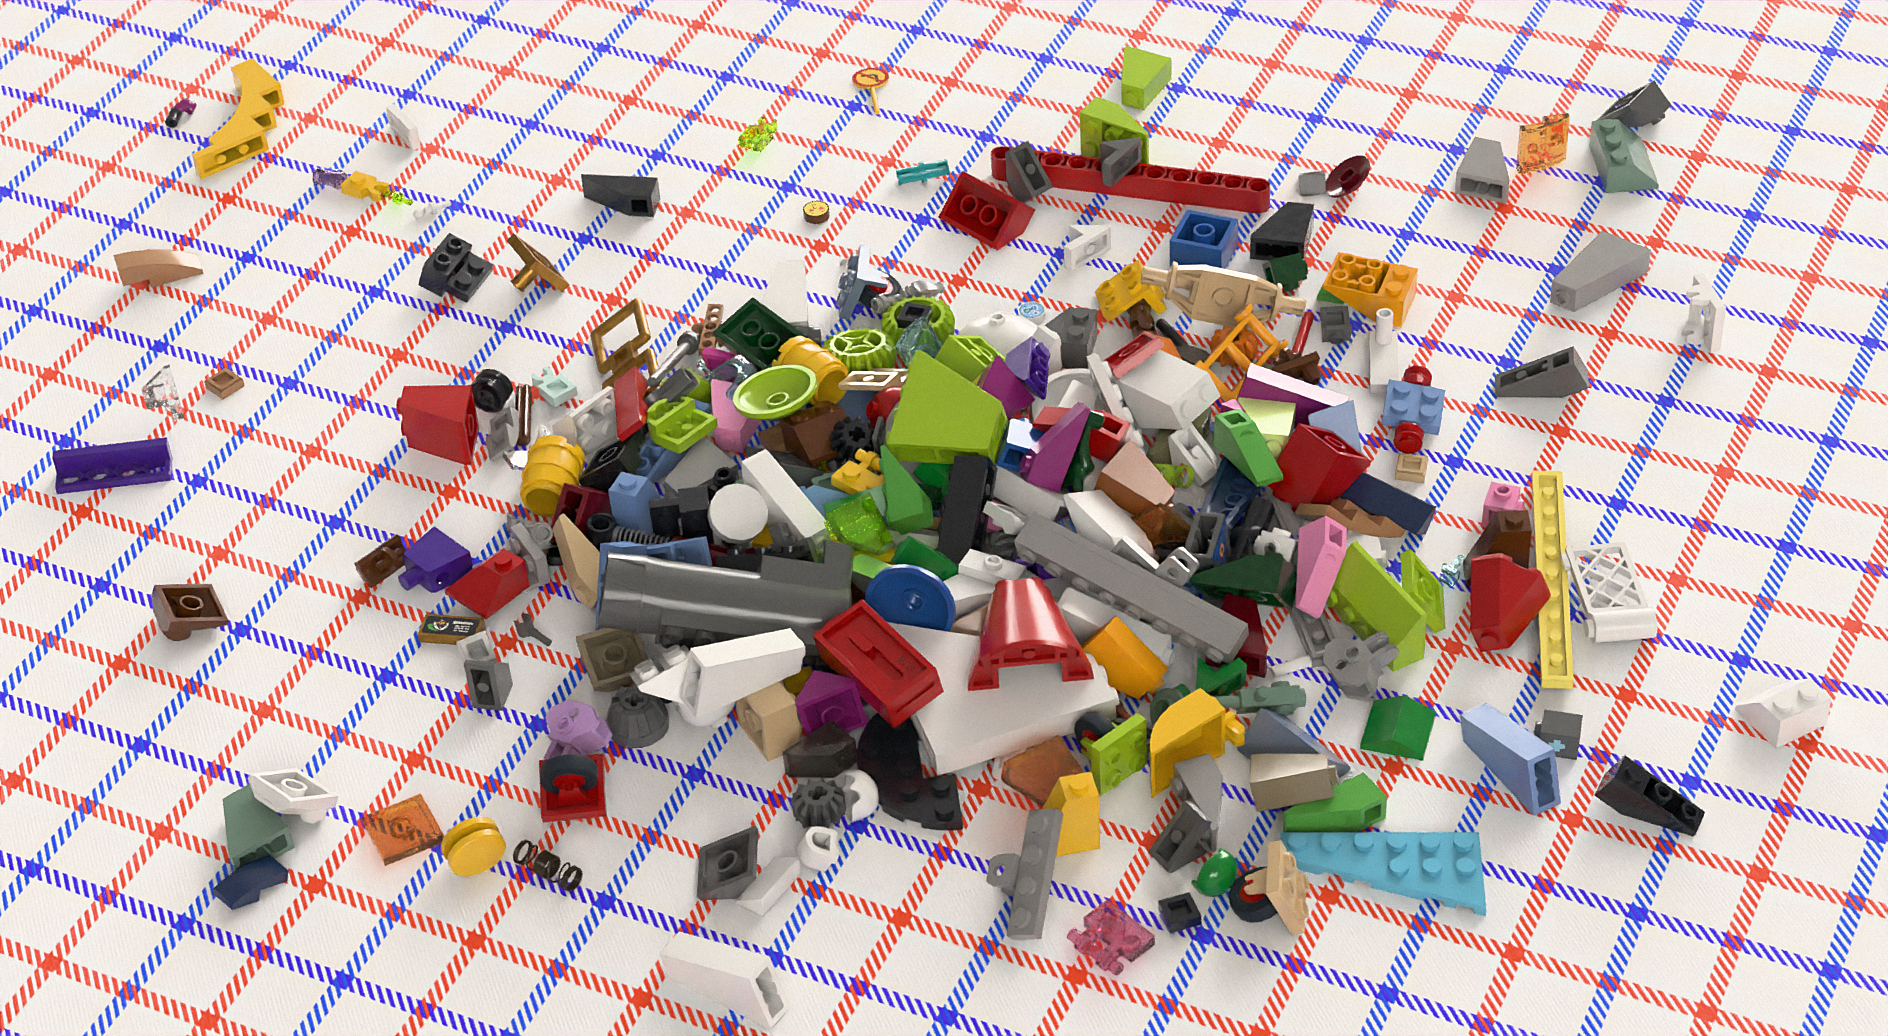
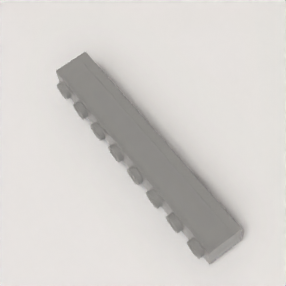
[1014,511,1249,664]

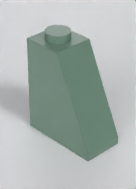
[222,784,294,872]

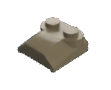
[576,628,649,692]

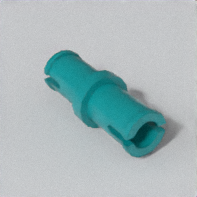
[896,159,950,186]

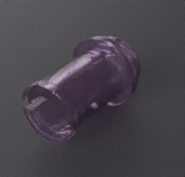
[312,168,347,190]

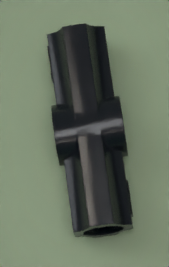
[1228,497,1275,563]

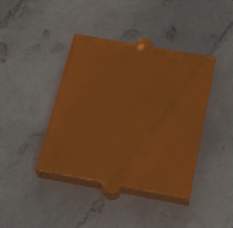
[1130,502,1191,550]

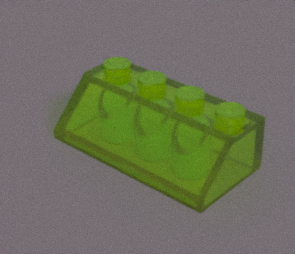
[824,492,896,556]

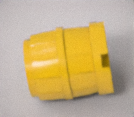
[772,336,849,405]
[520,435,585,517]

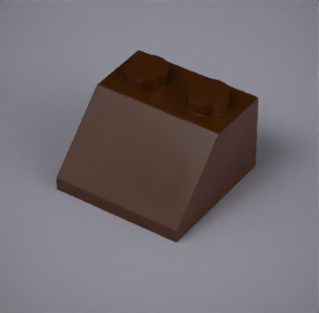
[779,400,855,466]

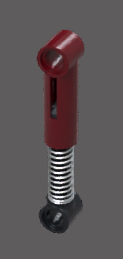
[586,512,754,567]

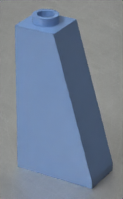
[1460,703,1561,816]

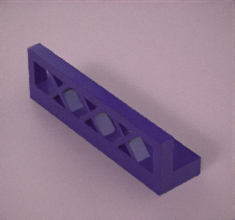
[52,437,173,494]

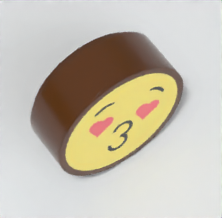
[803,201,830,224]

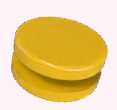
[441,817,506,877]

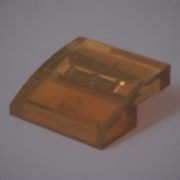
[1516,113,1570,175]

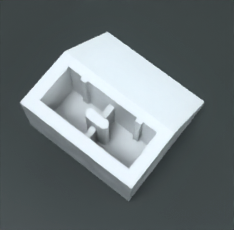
[552,386,617,456]
[630,645,690,704]

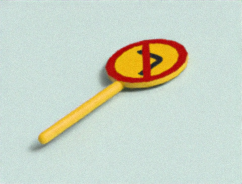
[852,68,889,115]

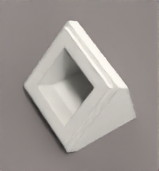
[456,630,496,664]

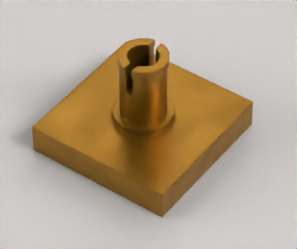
[507,233,570,292]

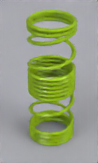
[1153,463,1194,488]

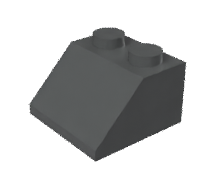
[1045,307,1097,369]

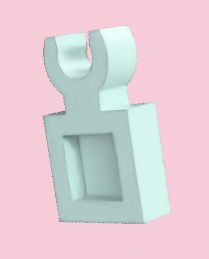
[531,367,578,407]

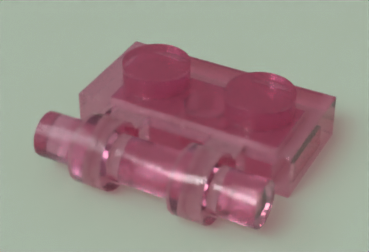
[1067,900,1155,976]

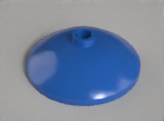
[865,564,956,632]

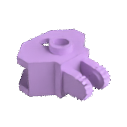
[543,699,613,760]

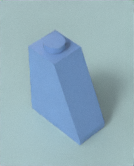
[608,472,662,535]

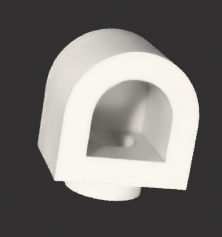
[796,826,840,872]

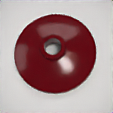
[1326,155,1371,198]

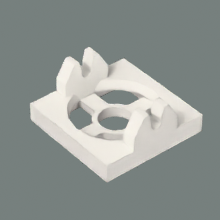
[1681,273,1726,353]

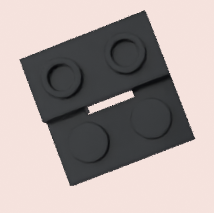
[418,232,494,303]
[649,485,714,544]

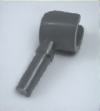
[514,613,552,646]

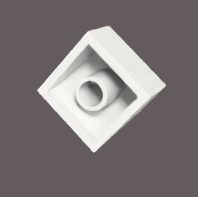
[1735,678,1831,749]

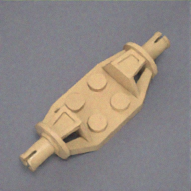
[1140,261,1307,328]

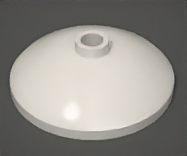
[958,312,1037,358]

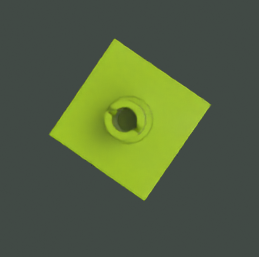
[1400,549,1446,633]

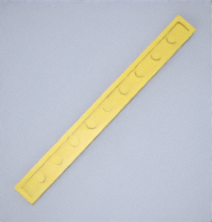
[1532,471,1574,689]

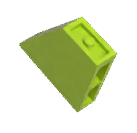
[886,350,1008,464]

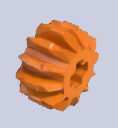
[1210,324,1258,369]

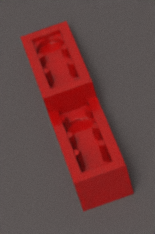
[614,366,649,442]

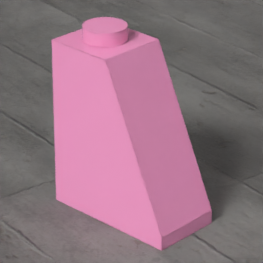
[711,379,762,453]

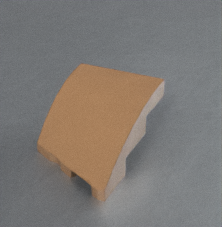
[1294,499,1405,538]

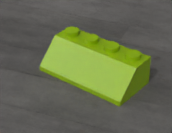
[1326,541,1427,672]

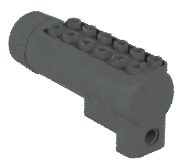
[598,541,855,671]

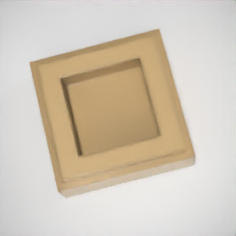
[1395,453,1428,483]

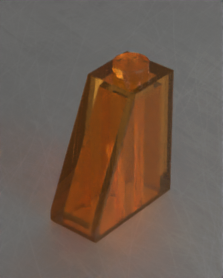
[1001,735,1100,807]

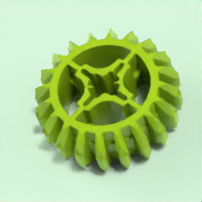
[881,294,955,356]
[822,327,897,374]

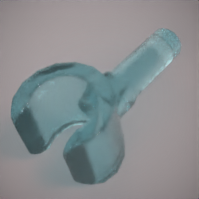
[1439,555,1465,587]

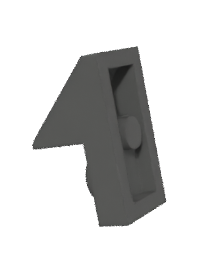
[1100,138,1141,187]
[1148,800,1212,873]

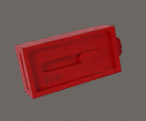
[813,599,944,728]

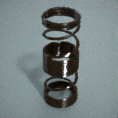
[513,840,583,892]

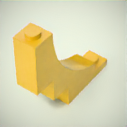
[192,58,285,179]

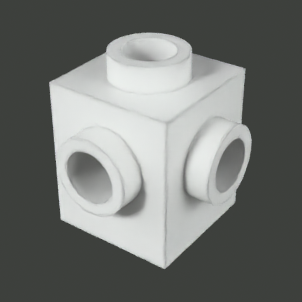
[1253,527,1298,570]

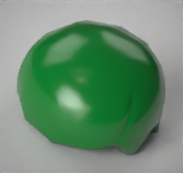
[1191,848,1238,897]

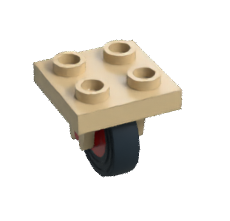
[1228,840,1310,936]

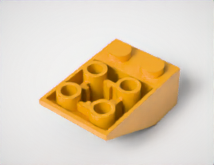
[1323,252,1418,327]

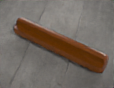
[515,384,532,446]

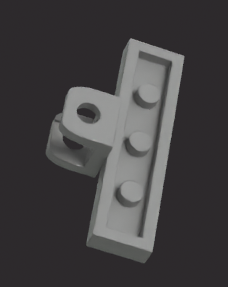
[1111,535,1199,595]
[986,808,1063,940]

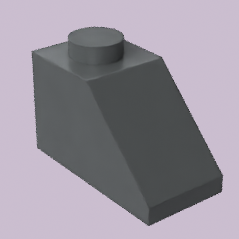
[1005,141,1053,203]
[464,660,513,711]

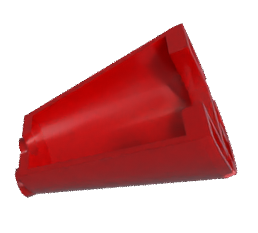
[967,577,1094,691]

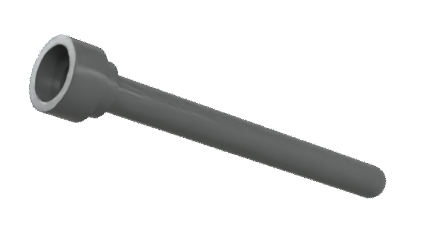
[647,331,700,387]

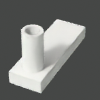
[1369,308,1399,393]

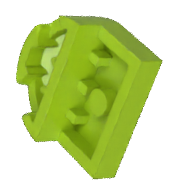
[647,396,718,454]

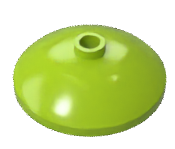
[733,365,817,420]

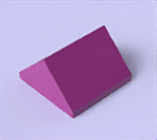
[795,670,868,748]

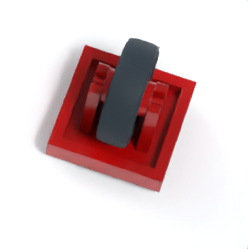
[539,754,607,823]

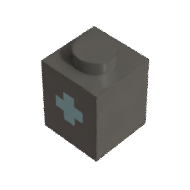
[1534,709,1583,760]

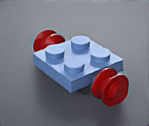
[1381,365,1445,454]

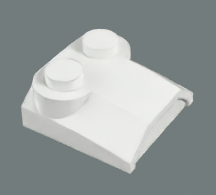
[248,768,338,823]

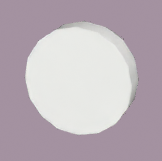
[707,483,768,544]

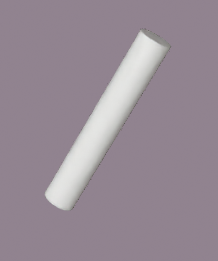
[1270,649,1325,678]

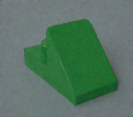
[1195,658,1247,697]

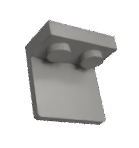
[472,522,551,595]

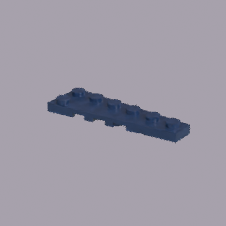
[1200,455,1277,540]

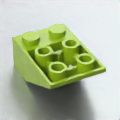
[1080,97,1149,164]

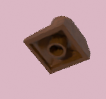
[152,584,229,641]

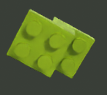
[934,335,1006,383]

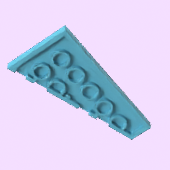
[1280,832,1486,916]

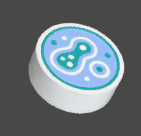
[1018,302,1046,326]

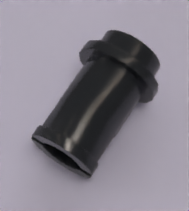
[713,467,736,489]

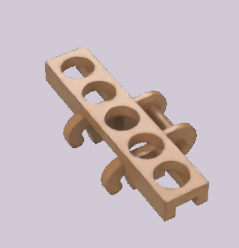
[691,304,724,355]

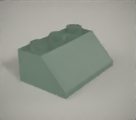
[1589,119,1659,193]

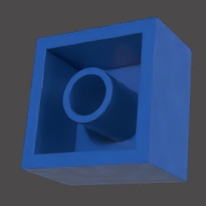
[1169,209,1238,269]

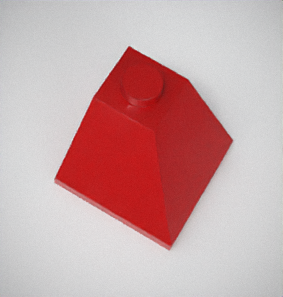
[445,548,530,620]

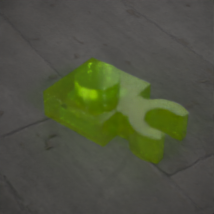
[738,116,778,152]

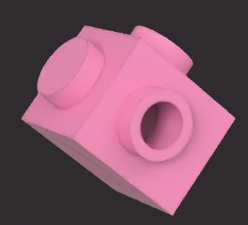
[1482,482,1524,527]

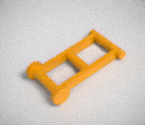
[1194,303,1288,402]

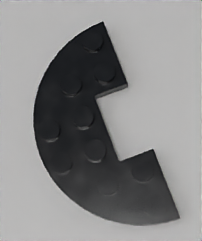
[856,713,963,831]

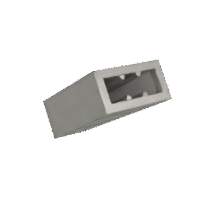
[1455,137,1510,204]
[664,437,739,503]

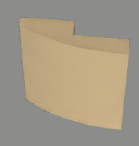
[838,368,908,391]

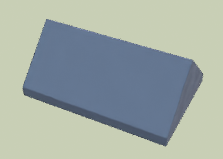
[1237,708,1350,778]

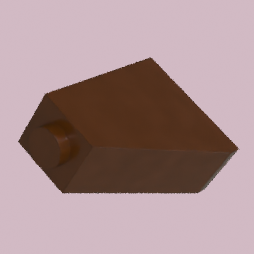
[1463,510,1532,586]

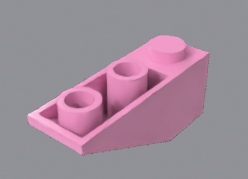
[1295,516,1347,619]

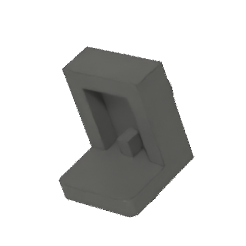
[1319,306,1352,344]

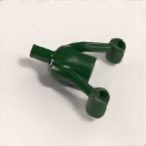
[1063,410,1104,493]

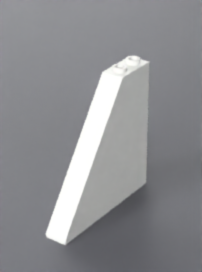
[887,622,1120,776]

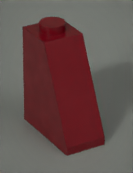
[550,483,612,542]
[1205,594,1267,678]

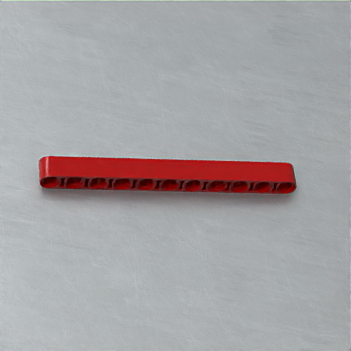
[990,146,1270,213]

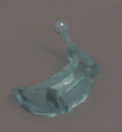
[696,355,757,400]

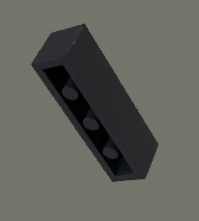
[935,456,998,566]

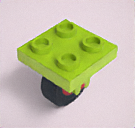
[1074,712,1147,796]

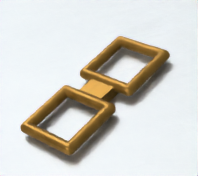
[590,298,663,399]

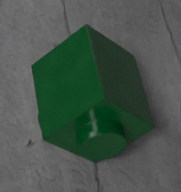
[1262,253,1308,292]

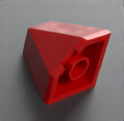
[1470,553,1551,652]

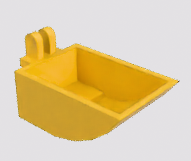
[1150,688,1245,798]

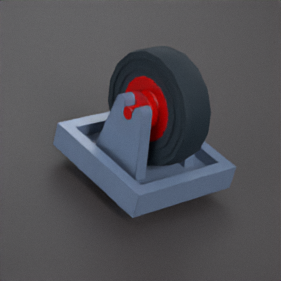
[836,244,902,321]

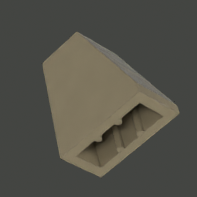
[1250,754,1339,812]

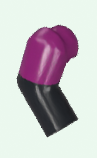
[165,98,197,128]

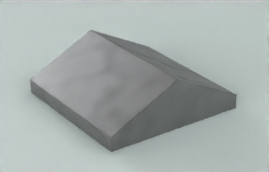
[697,826,759,900]

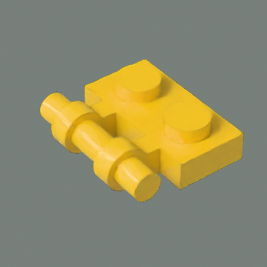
[831,449,887,501]

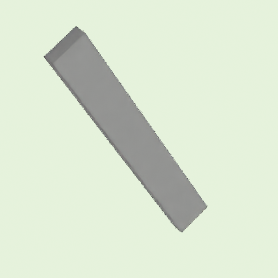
[1259,495,1335,668]

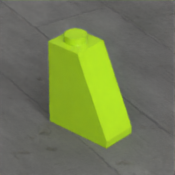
[1121,46,1172,110]

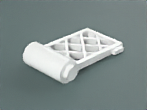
[1560,542,1658,644]

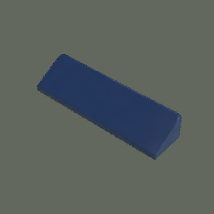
[1339,472,1436,535]

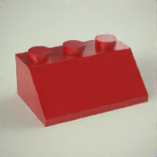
[938,171,1036,250]

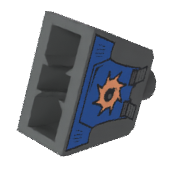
[1183,512,1231,575]

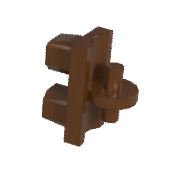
[1271,348,1322,385]
[354,534,406,588]

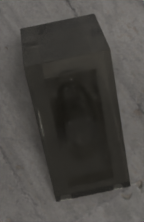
[782,720,857,778]

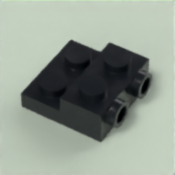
[579,429,645,493]

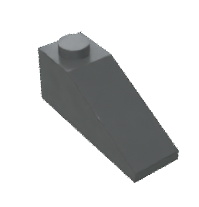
[1495,346,1589,398]

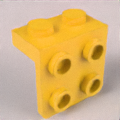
[1095,260,1167,321]

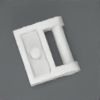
[983,501,1029,535]

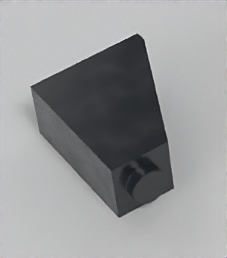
[1250,202,1314,261]

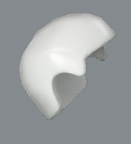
[842,769,879,823]

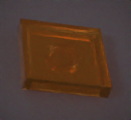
[361,794,444,866]

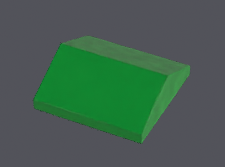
[1360,695,1436,761]

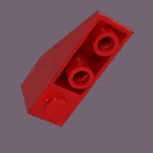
[1032,406,1131,464]

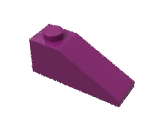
[1019,402,1091,493]

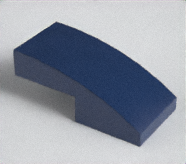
[213,854,289,910]

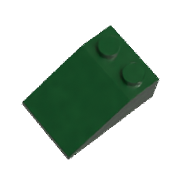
[713,297,808,375]
[1189,551,1297,609]

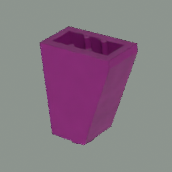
[977,355,1035,425]

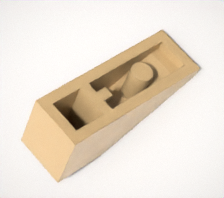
[552,513,600,610]

